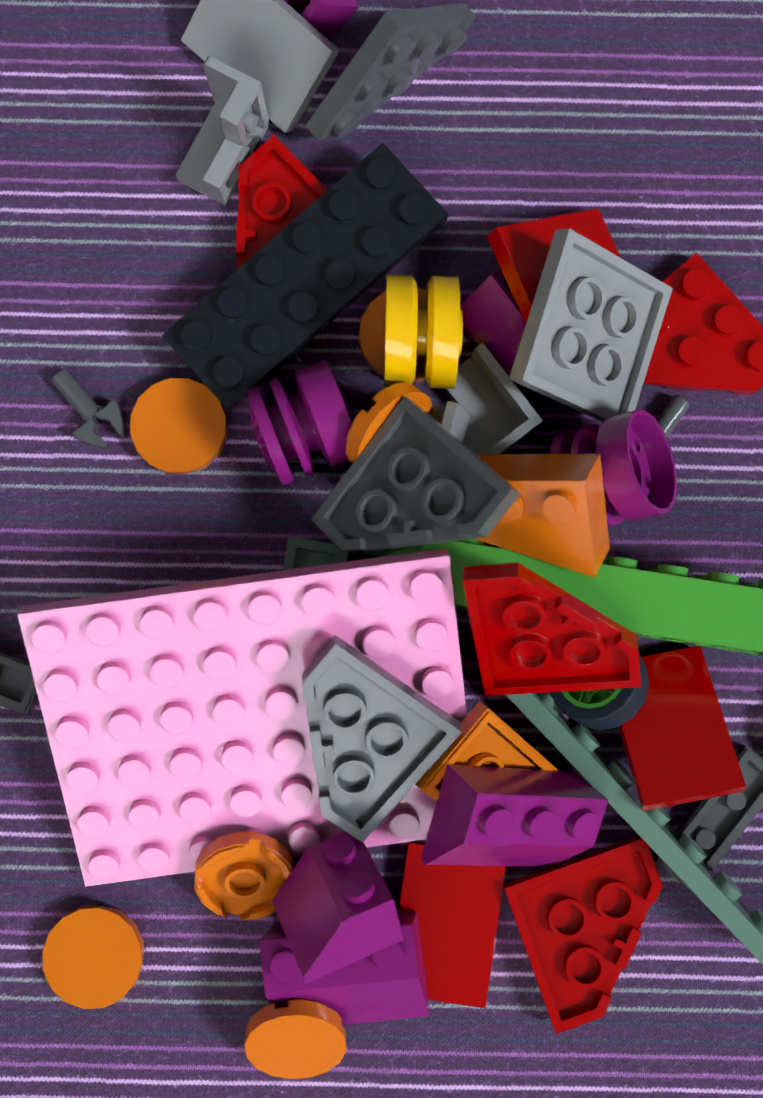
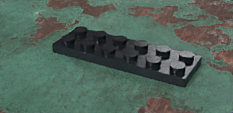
[162,142,448,412]

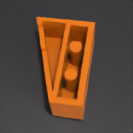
[474,454,610,578]

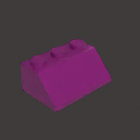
[420,764,609,867]
[259,912,430,1025]

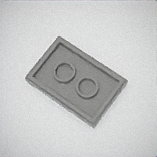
[181,0,340,133]

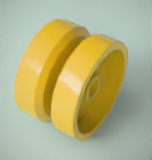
[384,274,463,389]

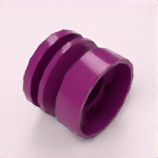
[246,359,352,487]
[549,410,677,527]

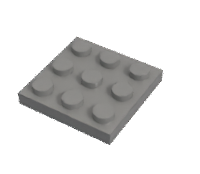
[509,228,673,422]

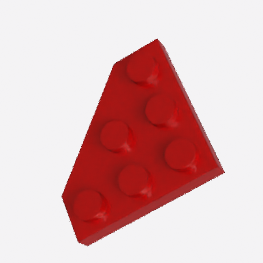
[236,134,327,270]
[643,252,763,395]
[462,562,641,696]
[503,835,663,1034]

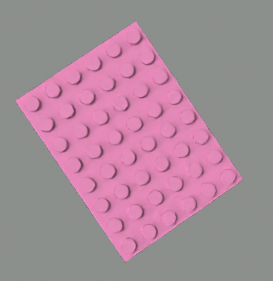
[17,548,467,887]

